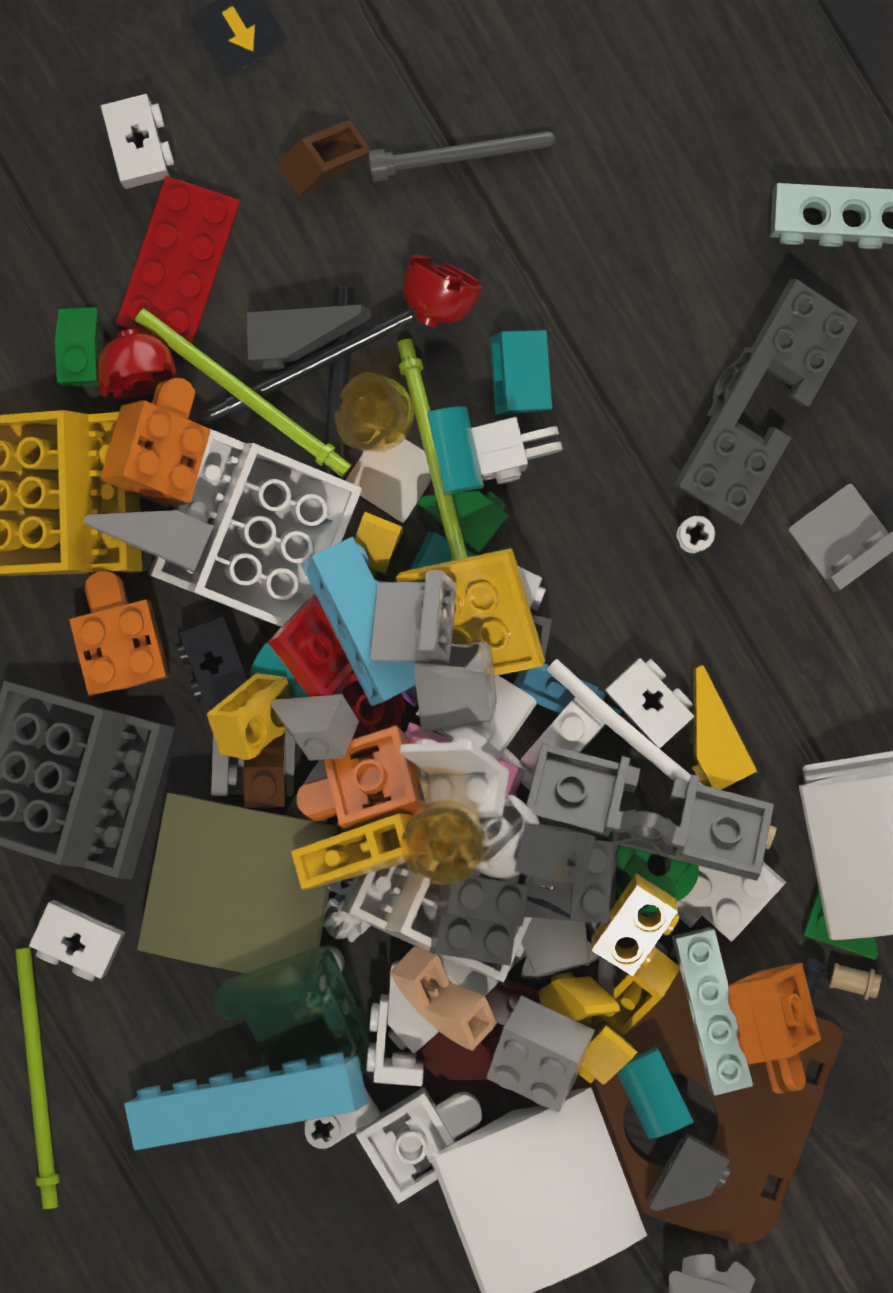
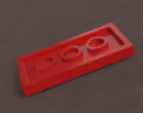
[116,176,241,345]

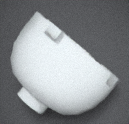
[460,795,539,878]

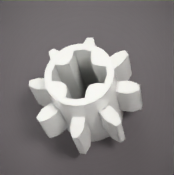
[323,894,371,942]

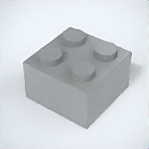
[487,996,595,1113]

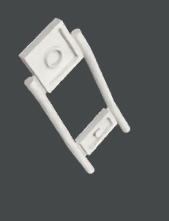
[499,659,786,942]

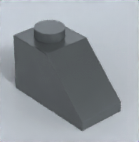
[646,1131,731,1211]

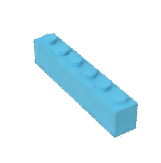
[124,1052,368,1150]

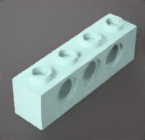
[770,183,893,249]
[672,927,753,1095]

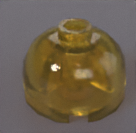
[335,372,414,452]
[401,800,485,885]

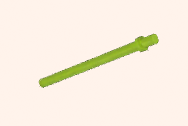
[135,308,352,477]
[397,339,468,561]
[15,947,60,1209]

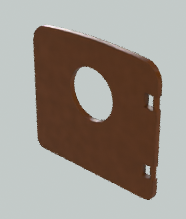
[532,942,843,1243]

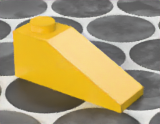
[692,665,757,790]
[291,813,428,890]

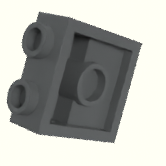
[429,866,529,966]

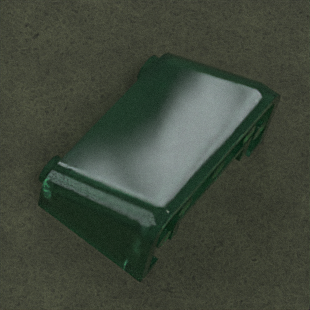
[215,948,371,1078]

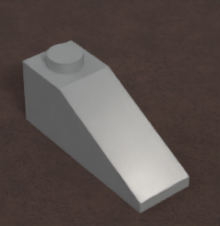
[83,508,214,572]

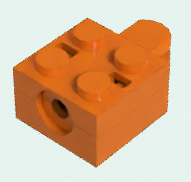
[100,378,211,507]
[69,571,170,697]
[297,726,425,831]
[728,963,821,1094]

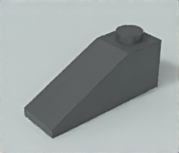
[246,305,371,370]

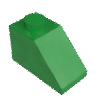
[55,307,101,388]
[417,491,509,555]

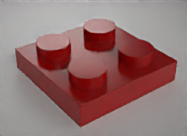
[267,595,353,697]

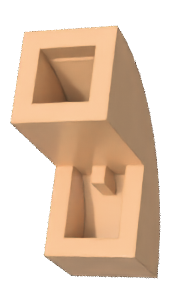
[390,946,497,1051]

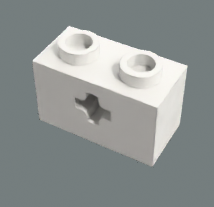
[101,94,174,189]
[603,658,694,749]
[29,900,125,981]

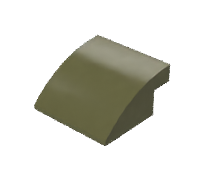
[137,793,342,984]

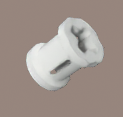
[676,516,715,553]

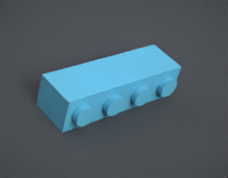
[300,537,417,706]

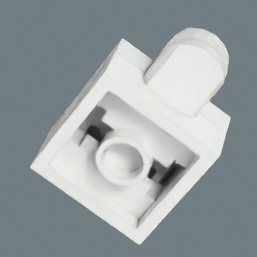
[459,417,563,493]
[356,1087,482,1204]

